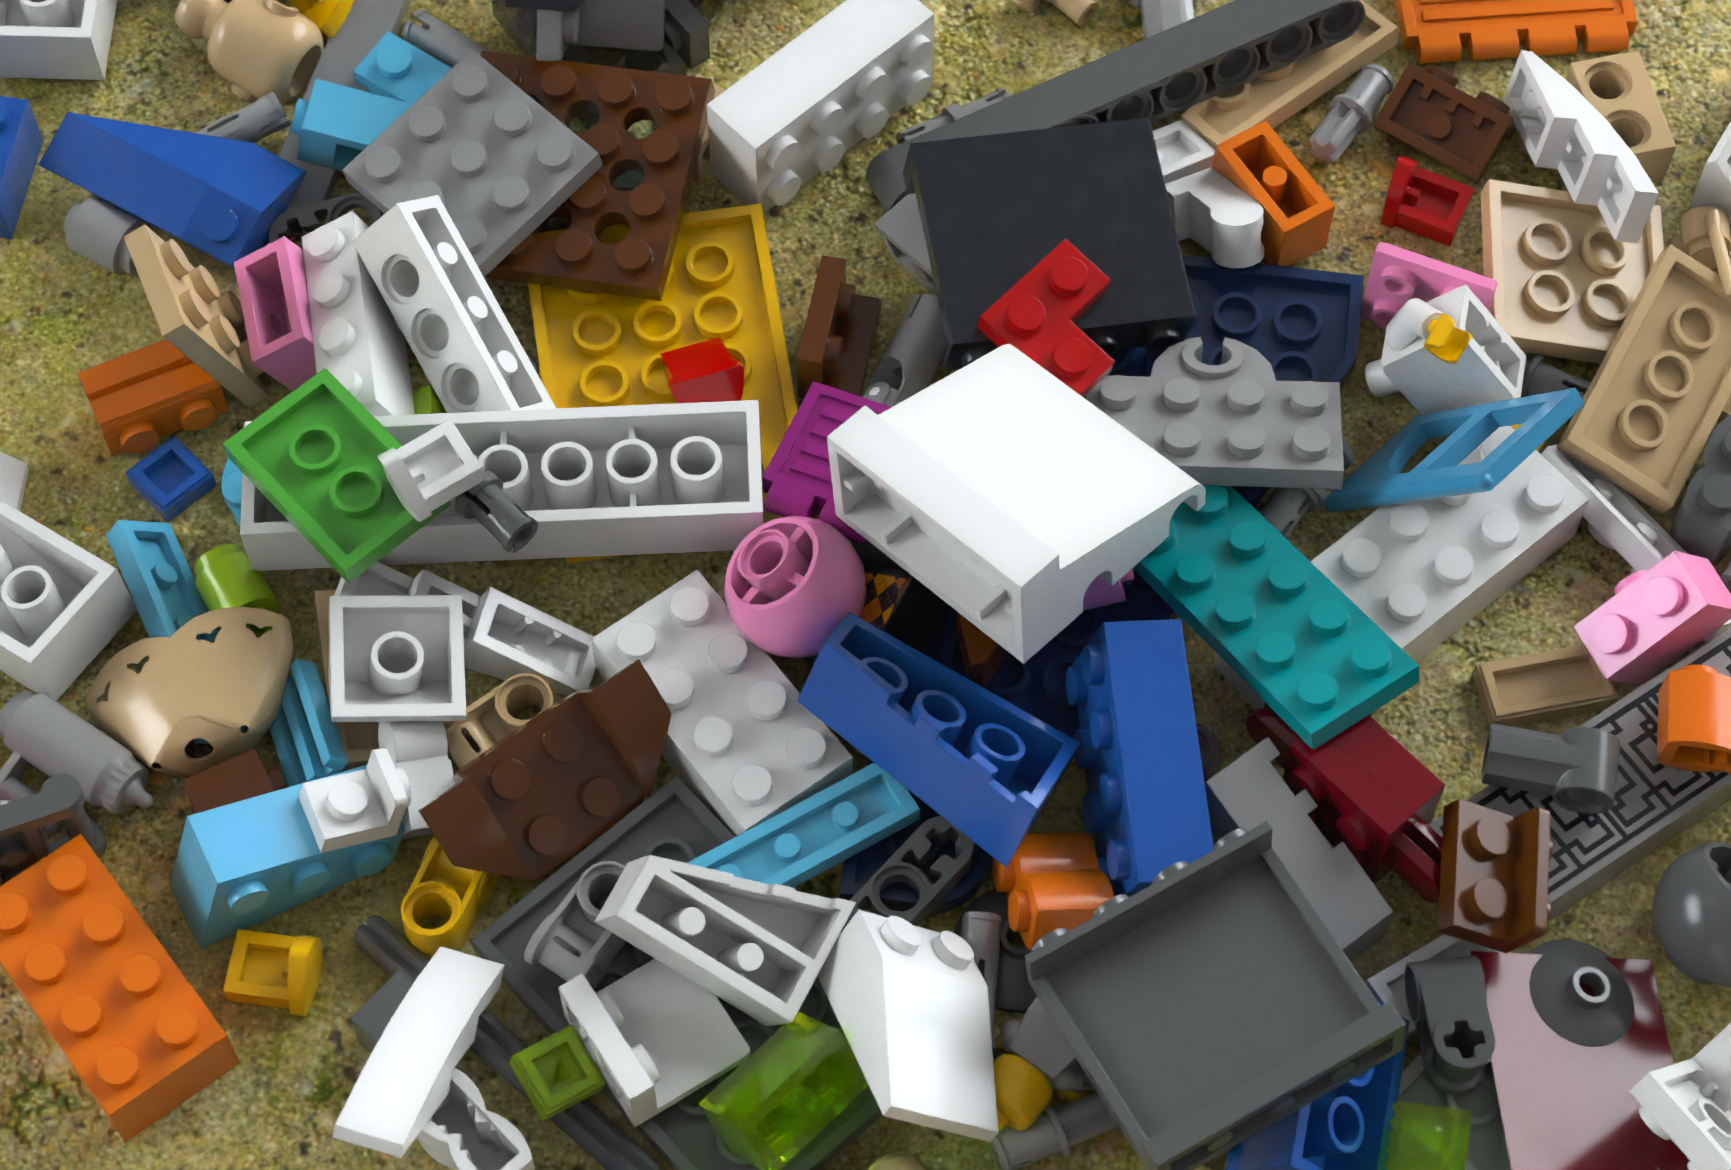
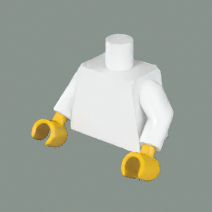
[1365,285,1546,451]

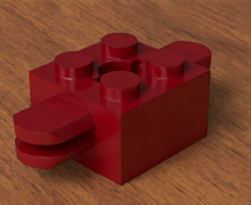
[1246,702,1445,903]

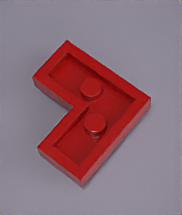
[977,238,1115,397]

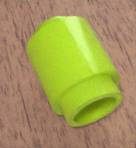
[194,544,280,638]

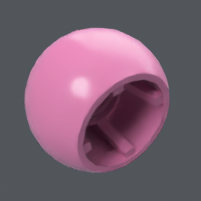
[724,516,867,659]

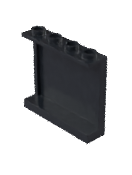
[903,118,1196,371]

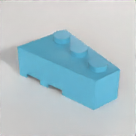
[170,765,405,950]

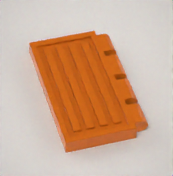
[1394,0,1638,64]

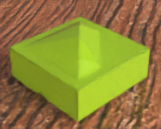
[509,1024,606,1122]

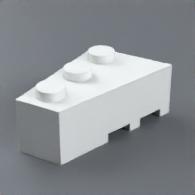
[595,855,856,1026]

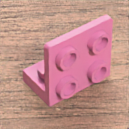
[1360,242,1497,330]

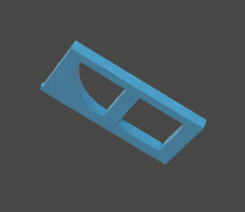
[1324,388,1585,513]

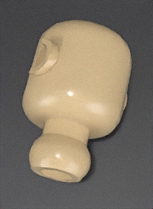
[175,0,324,104]

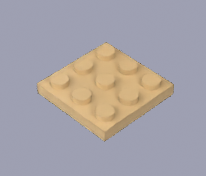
[1480,179,1664,364]

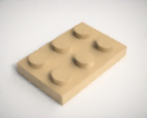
[124,224,271,409]

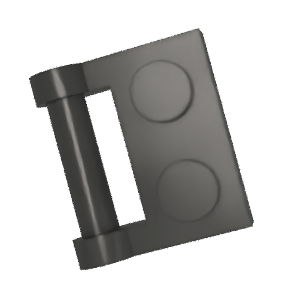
[0,773,107,886]

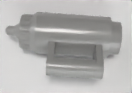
[0,690,154,834]

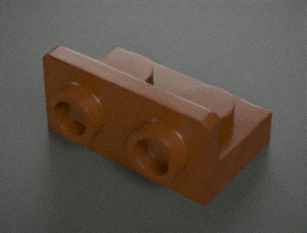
[1373,63,1516,185]
[797,255,881,398]
[1437,798,1553,954]

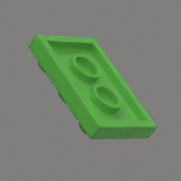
[223,368,451,583]

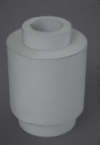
[63,196,155,276]

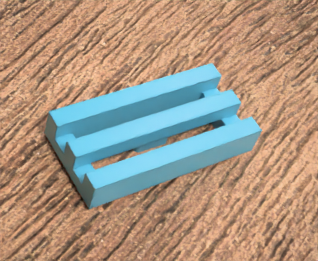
[269,658,349,787]

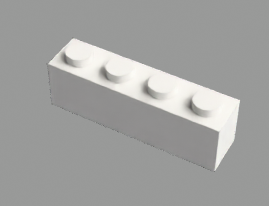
[301,211,415,416]

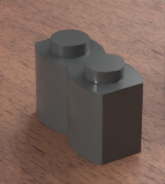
[1669,415,1731,566]

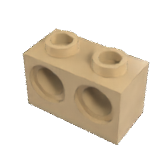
[1566,50,1676,182]

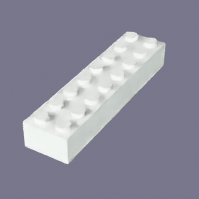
[240,400,764,571]

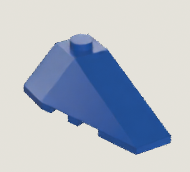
[38,112,307,270]

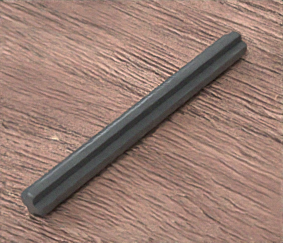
[353,915,662,1170]

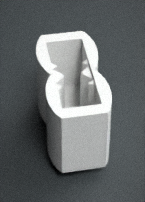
[417,1067,535,1170]

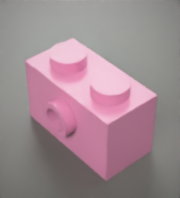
[234,236,317,391]
[1574,551,1731,685]

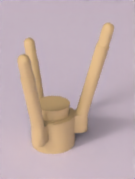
[1668,206,1731,296]

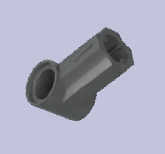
[1481,723,1620,814]

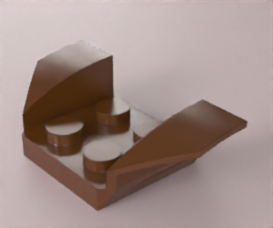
[418,659,672,881]

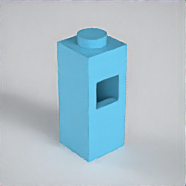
[290,79,413,171]

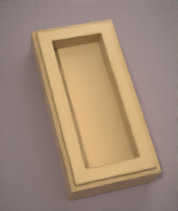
[1472,644,1618,729]

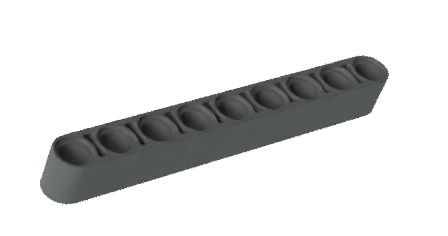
[866,0,1365,212]

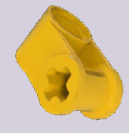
[401,835,501,960]

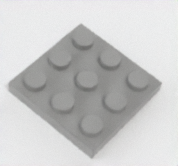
[342,49,603,277]

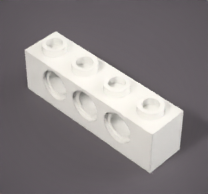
[352,195,556,413]

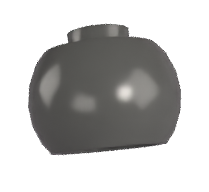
[1651,842,1731,988]

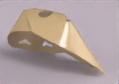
[85,607,293,777]

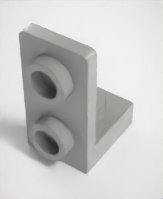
[536,0,666,61]

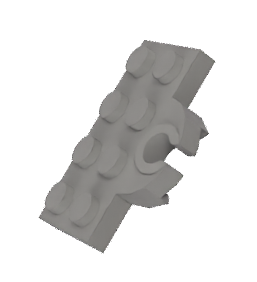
[1086,337,1344,489]

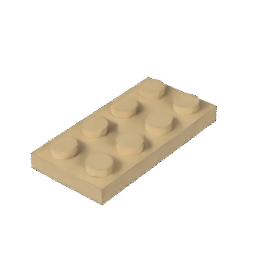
[1557,244,1731,514]

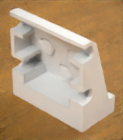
[827,344,1206,664]

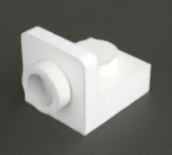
[299,747,411,853]

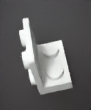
[558,959,750,1127]

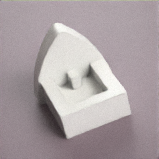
[378,419,487,522]

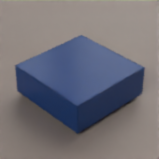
[125,435,217,522]

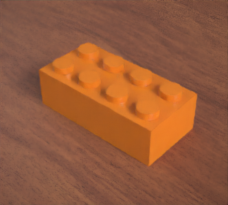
[0,834,240,1143]

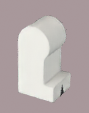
[1165,167,1264,268]
[378,721,456,840]

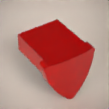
[1381,156,1475,247]
[660,337,744,403]

